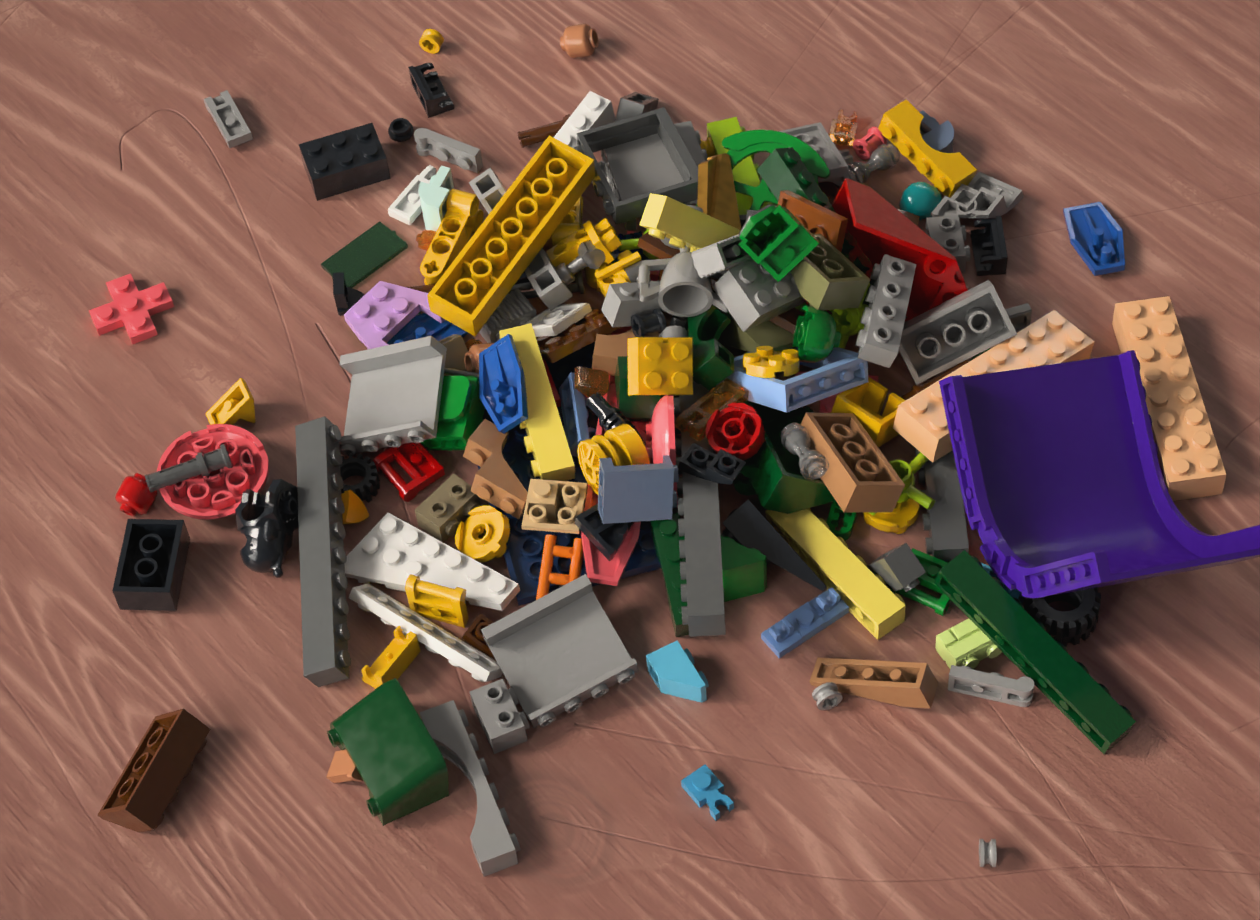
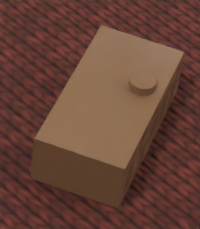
[798,412,905,512]

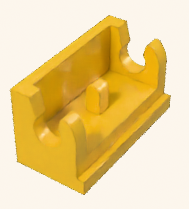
[361,626,421,689]

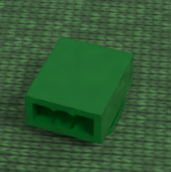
[421,375,485,450]

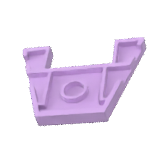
[344,281,445,349]

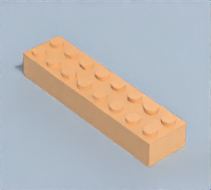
[1112,296,1226,501]
[893,310,1095,462]

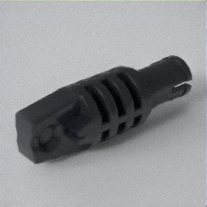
[586,393,646,446]

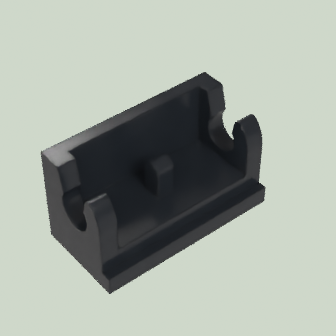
[408,63,454,118]
[970,216,1008,276]

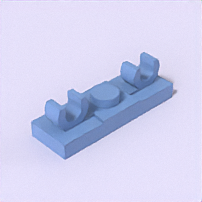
[559,372,596,457]
[761,588,849,659]

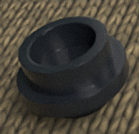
[388,118,414,142]

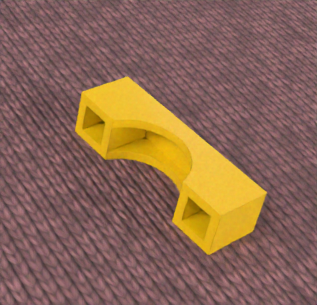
[878,99,977,198]

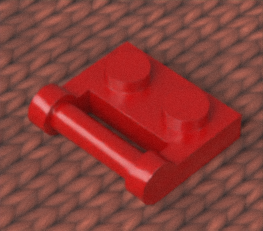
[372,442,445,502]

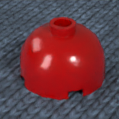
[705,403,765,461]

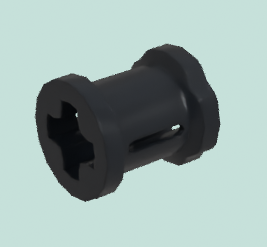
[631,308,666,337]

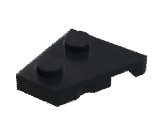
[575,504,634,561]

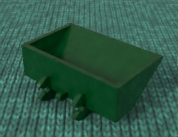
[733,397,836,514]

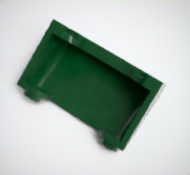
[327,678,449,826]

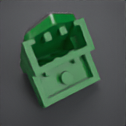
[738,204,819,282]

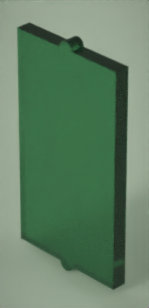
[321,221,408,288]

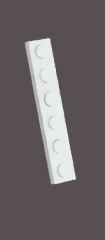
[349,583,503,682]

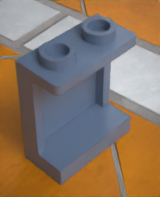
[598,455,678,524]

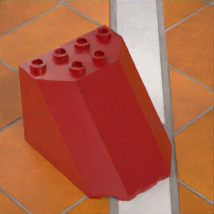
[806,178,968,322]

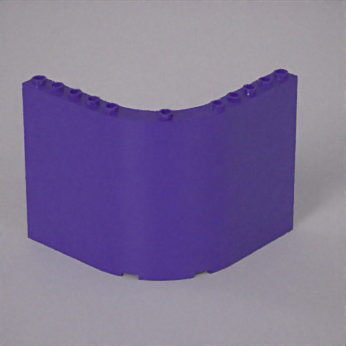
[939,350,1260,598]

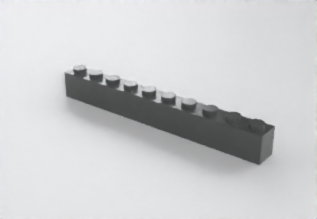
[295,416,351,687]

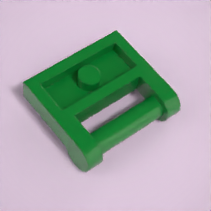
[890,548,951,616]

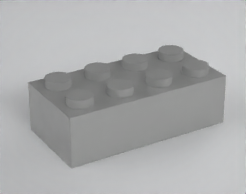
[712,259,807,332]
[899,280,1017,385]

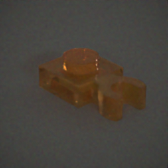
[828,109,858,146]

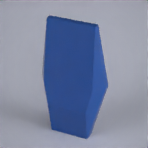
[1063,202,1125,276]
[387,313,469,345]
[479,334,528,434]

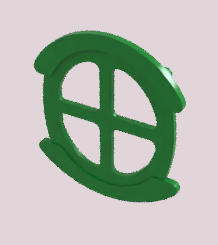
[696,130,831,211]

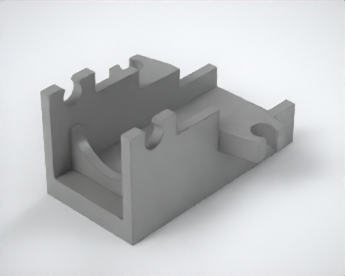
[779,122,854,191]

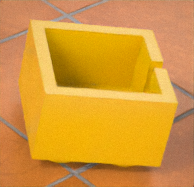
[627,337,693,395]
[831,377,906,448]

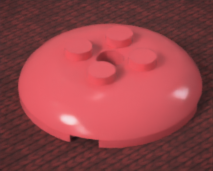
[646,395,678,509]
[157,424,269,520]

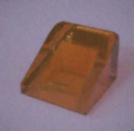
[575,366,609,398]

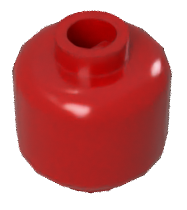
[115,473,158,517]

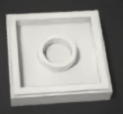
[523,303,592,337]

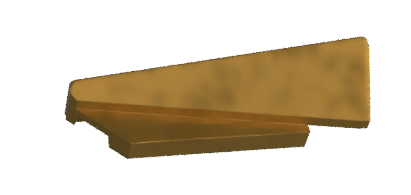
[697,153,741,230]

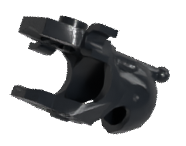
[235,479,299,578]

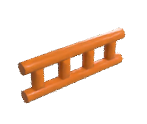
[536,535,584,600]

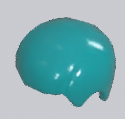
[899,181,942,221]

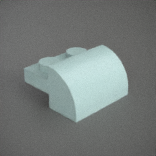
[418,165,454,238]

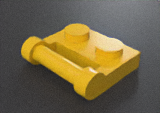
[405,574,469,628]

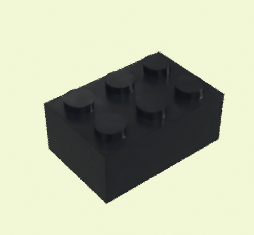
[299,123,391,201]
[112,519,190,611]

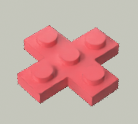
[89,273,174,344]

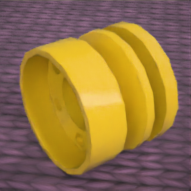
[577,424,650,495]

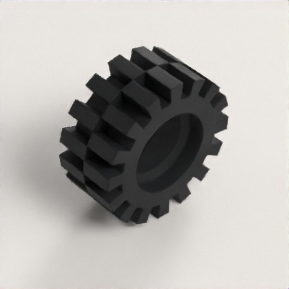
[340,453,380,504]

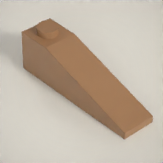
[810,657,938,709]

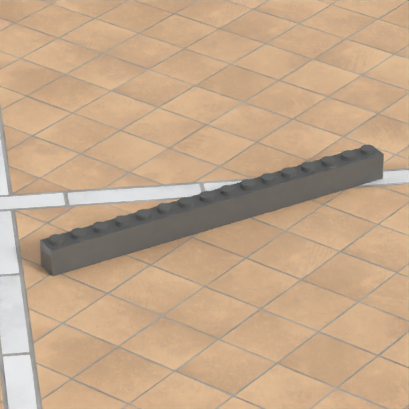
[673,315,726,637]

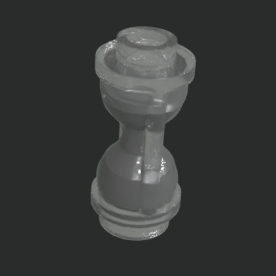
[847,143,900,184]
[781,423,829,480]

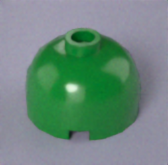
[793,305,841,363]

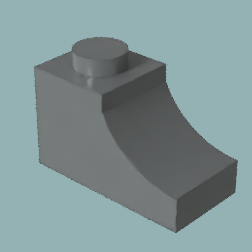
[615,92,659,122]
[867,543,926,592]

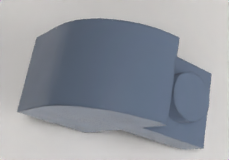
[920,110,954,153]

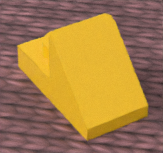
[205,378,256,425]

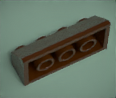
[97,709,211,833]

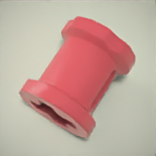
[852,127,887,160]

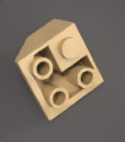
[521,479,588,534]

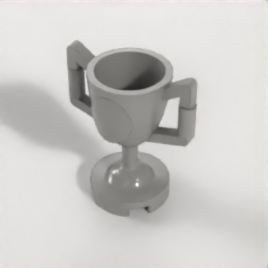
[638,205,729,317]

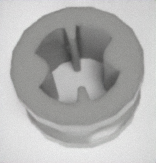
[812,682,842,710]
[979,839,997,867]

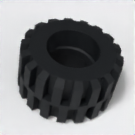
[1024,587,1101,647]

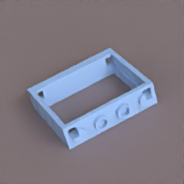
[717,347,868,413]

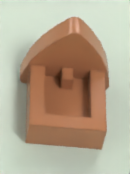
[326,750,363,783]

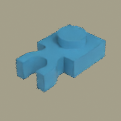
[681,764,734,821]

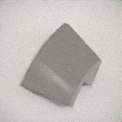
[931,172,1024,218]

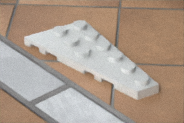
[344,512,520,611]

